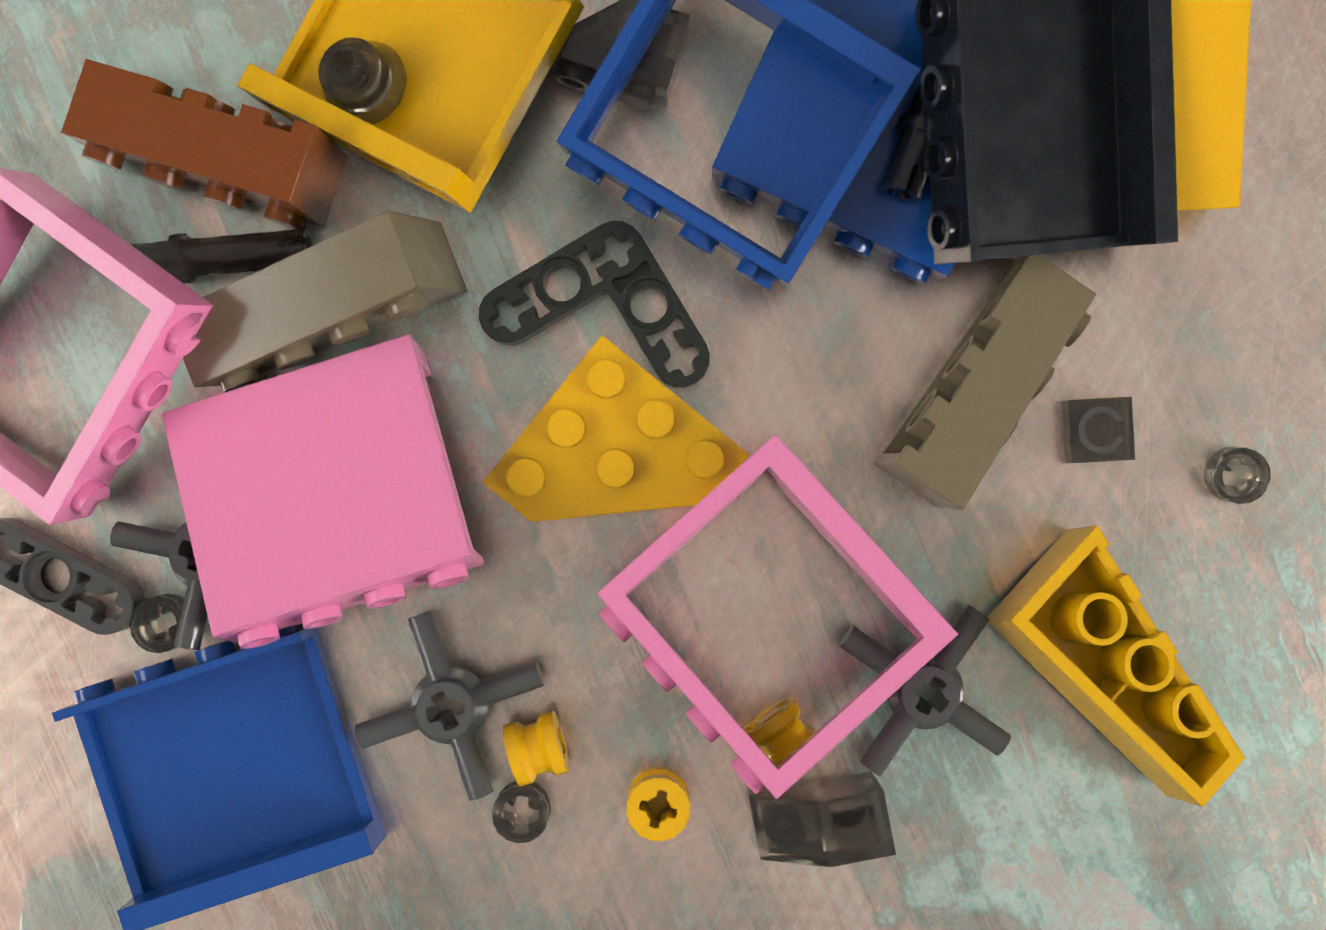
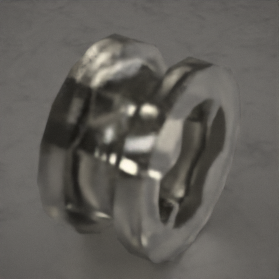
[1203,446,1271,504]
[129,593,184,653]
[492,780,551,843]

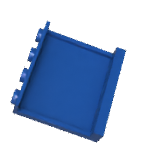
[712,0,955,284]
[52,625,386,930]

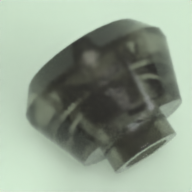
[318,37,407,125]

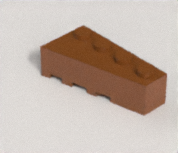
[61,59,348,231]

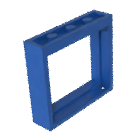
[556,0,921,290]

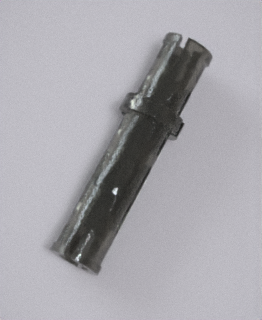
[131,227,313,284]

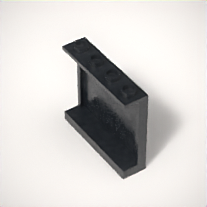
[915,0,1178,264]

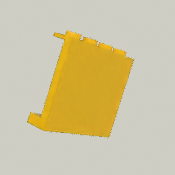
[237,0,584,213]

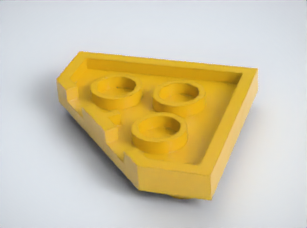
[483,335,749,522]

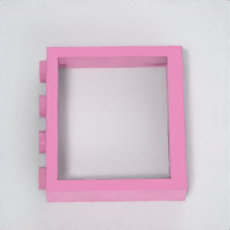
[0,168,213,525]
[597,434,958,799]

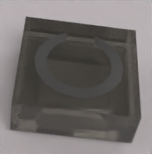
[1062,397,1135,463]

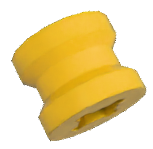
[743,697,816,766]
[503,710,570,787]
[626,766,690,841]

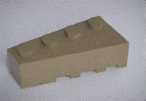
[183,210,468,393]
[874,254,1096,511]

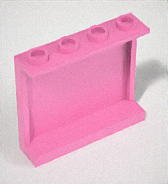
[162,334,484,649]

